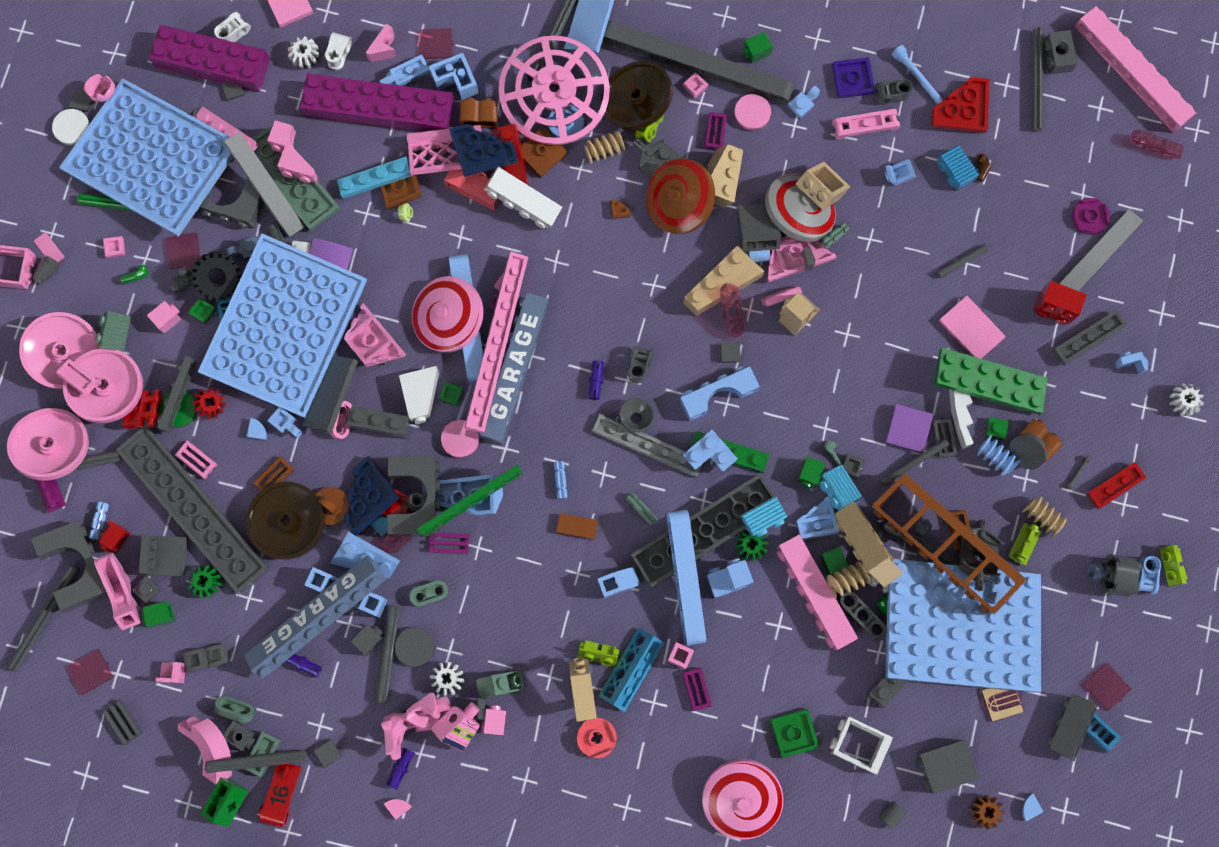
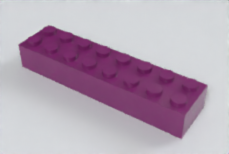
[300,73,455,132]

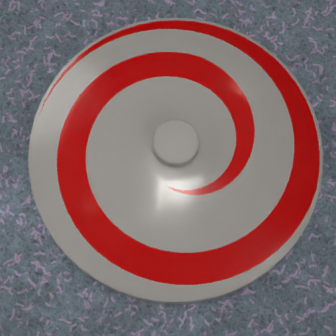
[765,174,836,242]

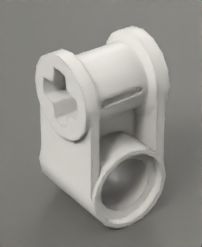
[214,12,251,42]
[325,32,352,71]

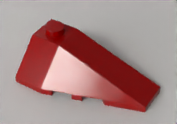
[490,124,528,185]

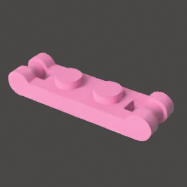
[832,109,900,139]

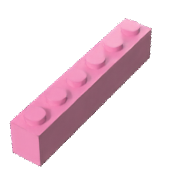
[776,534,858,651]

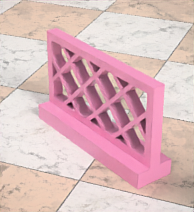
[407,125,482,175]

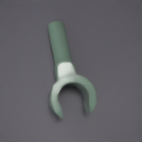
[823,440,842,466]

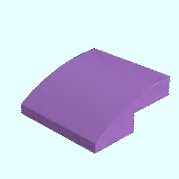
[309,238,353,270]
[885,404,933,452]

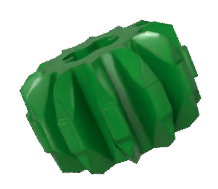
[735,531,768,562]
[188,565,222,599]

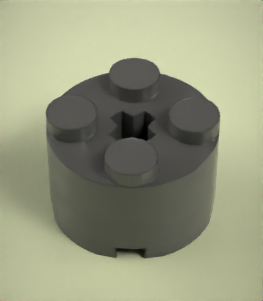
[1099,554,1142,597]

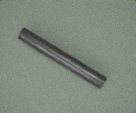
[937,244,988,278]

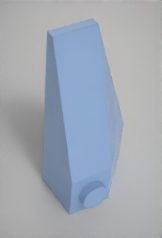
[422,474,503,515]

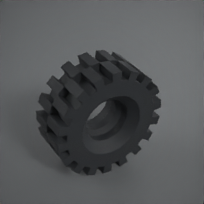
[192,251,241,301]

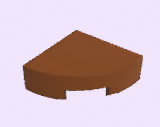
[610,200,631,219]

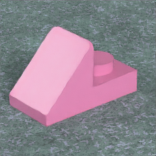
[366,24,396,62]

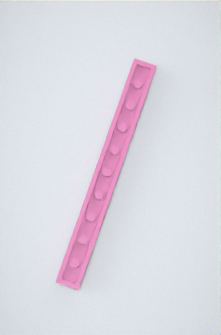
[464,251,528,434]

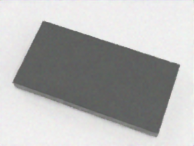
[302,356,358,433]

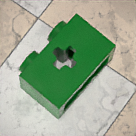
[200,777,249,827]

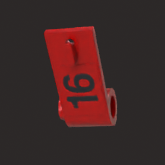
[257,764,302,828]

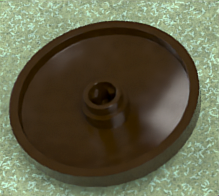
[601,61,673,130]
[246,482,326,560]

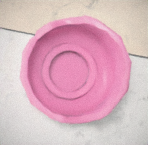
[84,74,116,102]

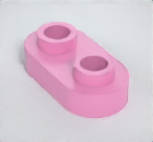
[329,401,352,439]

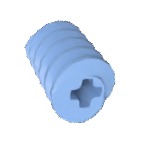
[977,435,1021,476]

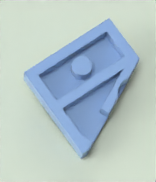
[796,496,839,540]

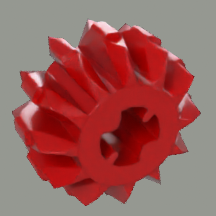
[192,387,226,420]

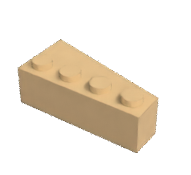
[683,246,764,316]
[834,501,903,587]

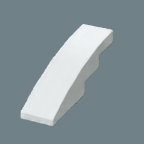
[949,390,974,449]

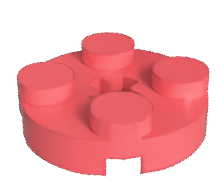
[577,718,617,758]

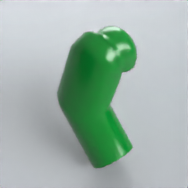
[120,265,149,284]

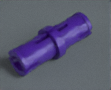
[588,360,604,400]
[285,654,322,678]
[386,747,415,790]

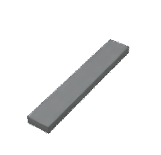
[223,132,305,238]
[1059,209,1143,291]
[591,414,702,478]

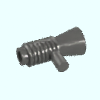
[169,257,212,293]

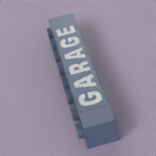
[480,293,549,445]
[244,555,387,679]

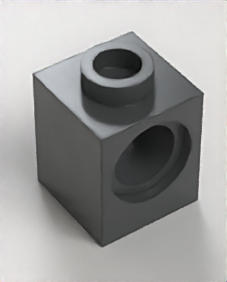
[351,624,384,656]

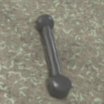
[1066,455,1091,489]

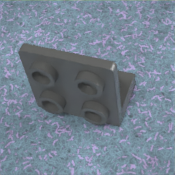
[139,534,187,576]

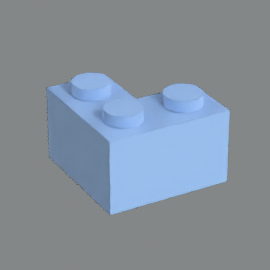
[429,53,479,100]
[683,430,738,472]
[706,558,754,599]

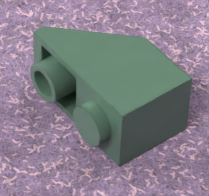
[476,670,525,699]

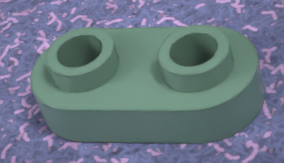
[409,581,449,607]
[215,696,254,723]

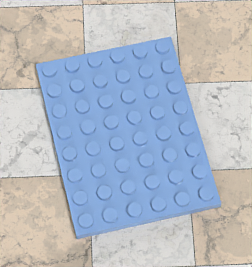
[59,78,233,237]
[198,233,367,418]
[885,559,1041,693]

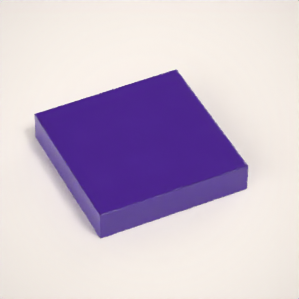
[832,57,875,99]

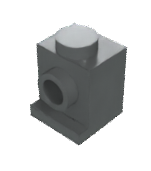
[223,721,257,751]

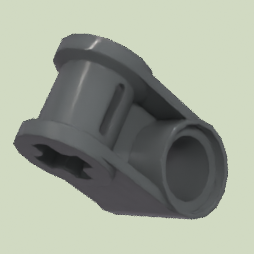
[875,79,913,105]
[628,345,653,384]

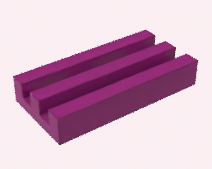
[704,112,727,150]
[429,533,469,554]
[682,668,712,712]

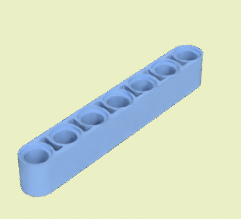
[449,254,483,382]
[667,510,706,646]

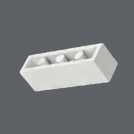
[484,167,562,229]

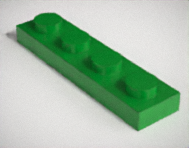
[691,431,769,473]

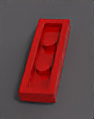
[1087,462,1147,510]

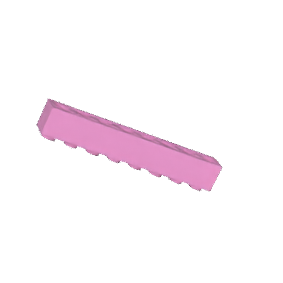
[1075,6,1196,133]

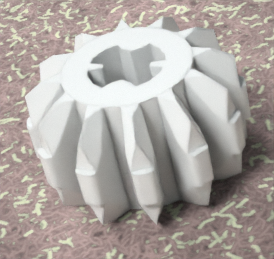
[288,36,319,69]
[1169,384,1204,416]
[430,662,464,696]

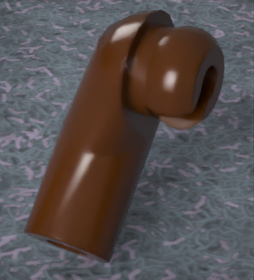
[976,153,991,182]

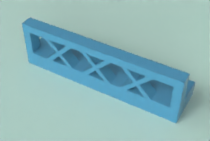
[599,628,665,712]

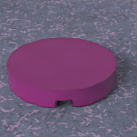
[1071,198,1110,235]

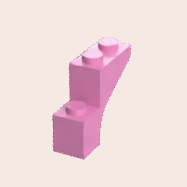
[267,120,318,183]
[94,553,141,630]

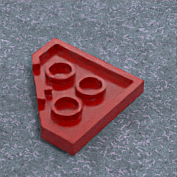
[931,77,990,133]

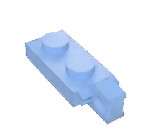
[379,55,430,86]

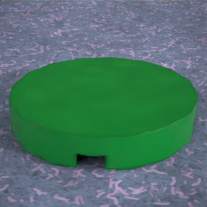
[158,391,197,428]

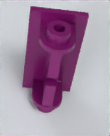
[34,479,66,513]

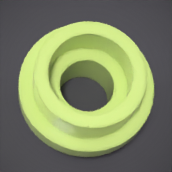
[398,203,413,222]

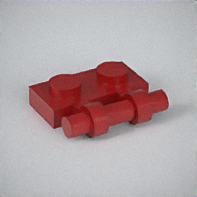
[122,390,162,429]

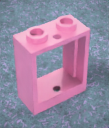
[0,245,36,290]

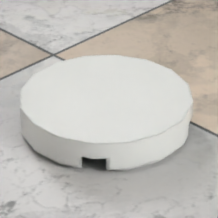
[52,109,90,146]

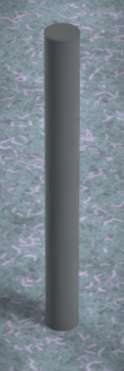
[880,439,949,486]

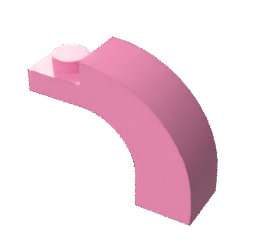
[178,716,232,784]

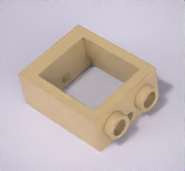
[796,162,850,210]
[569,657,597,721]

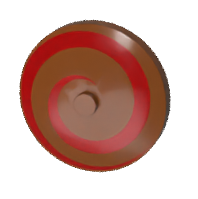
[646,158,715,234]

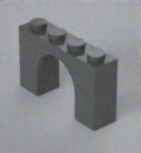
[197,178,264,229]
[387,456,440,537]
[31,521,108,614]

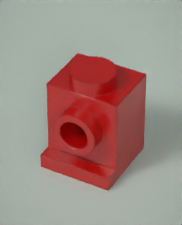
[99,520,131,553]

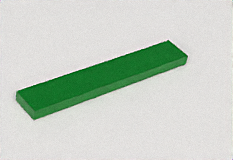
[417,464,523,537]

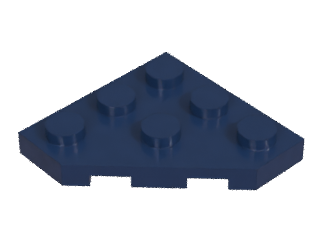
[449,124,519,177]
[343,456,400,536]

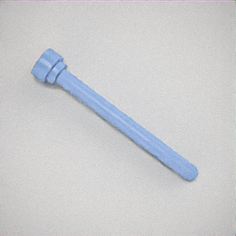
[891,45,943,105]

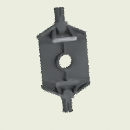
[633,138,683,178]
[959,519,1002,591]

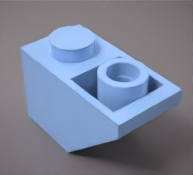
[597,567,641,599]

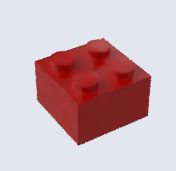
[1033,281,1087,325]

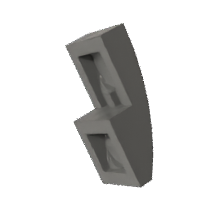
[183,644,230,673]

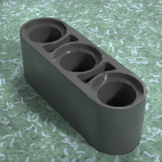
[838,592,886,639]

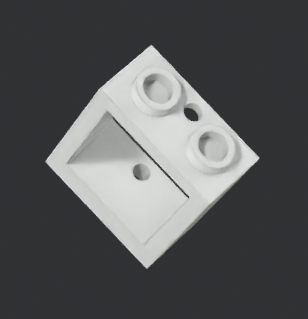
[829,716,893,775]

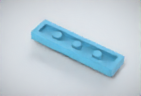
[337,157,413,199]

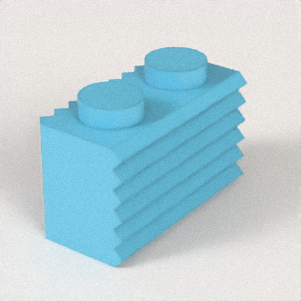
[819,465,862,511]
[740,496,788,538]

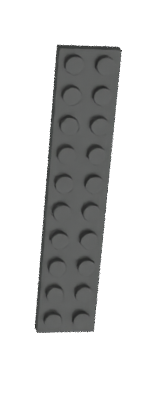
[116,425,269,594]

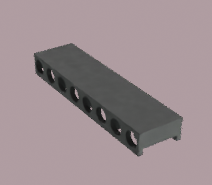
[630,473,782,590]

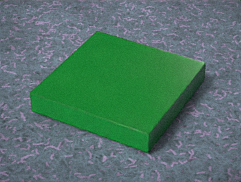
[769,709,820,759]

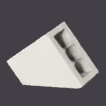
[399,366,439,424]

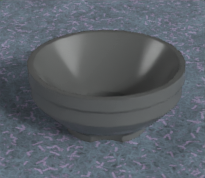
[619,398,654,433]

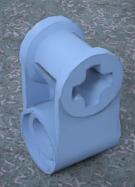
[1138,556,1161,595]

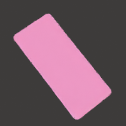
[34,232,64,262]

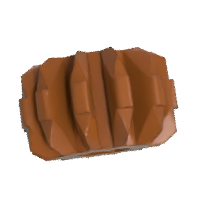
[969,794,1005,830]

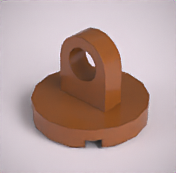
[316,487,349,526]

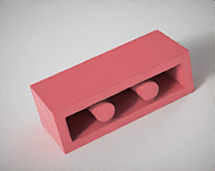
[444,161,500,211]

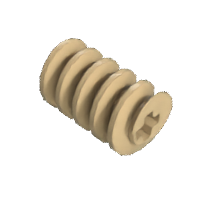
[584,131,625,164]
[1021,496,1067,538]
[827,562,872,598]

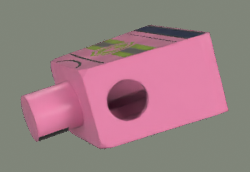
[431,702,480,751]

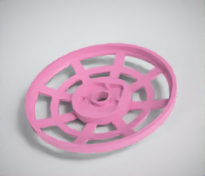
[499,36,610,145]

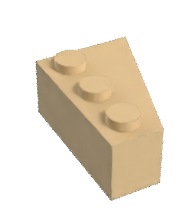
[706,144,743,207]
[779,292,820,336]

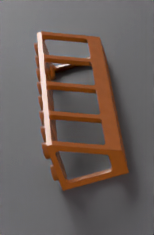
[872,474,1027,615]

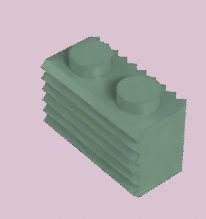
[95,311,131,352]

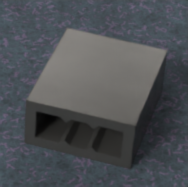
[737,203,781,252]
[915,740,979,794]

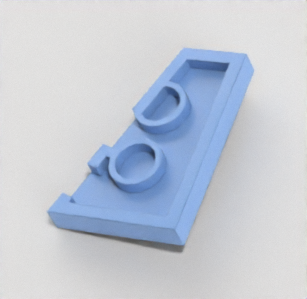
[330,532,400,578]

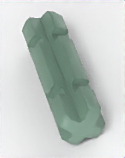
[820,223,849,249]
[626,492,657,526]

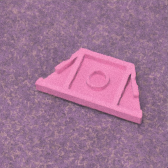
[767,236,837,283]
[344,303,406,367]

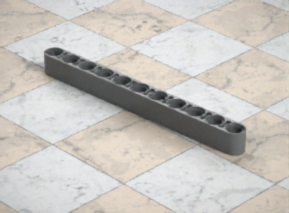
[602,21,794,104]

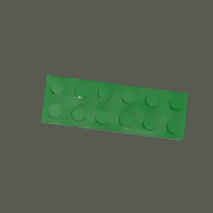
[934,348,1047,415]

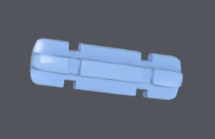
[554,461,567,499]
[89,502,109,540]

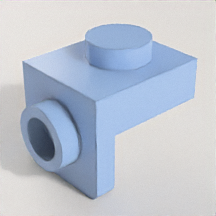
[884,159,916,186]
[1114,352,1148,374]

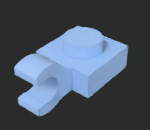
[788,86,820,119]
[268,407,303,438]

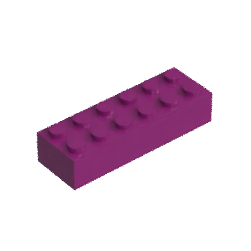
[149,25,270,92]

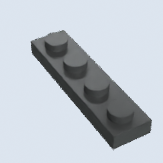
[1053,310,1127,366]
[157,356,197,433]

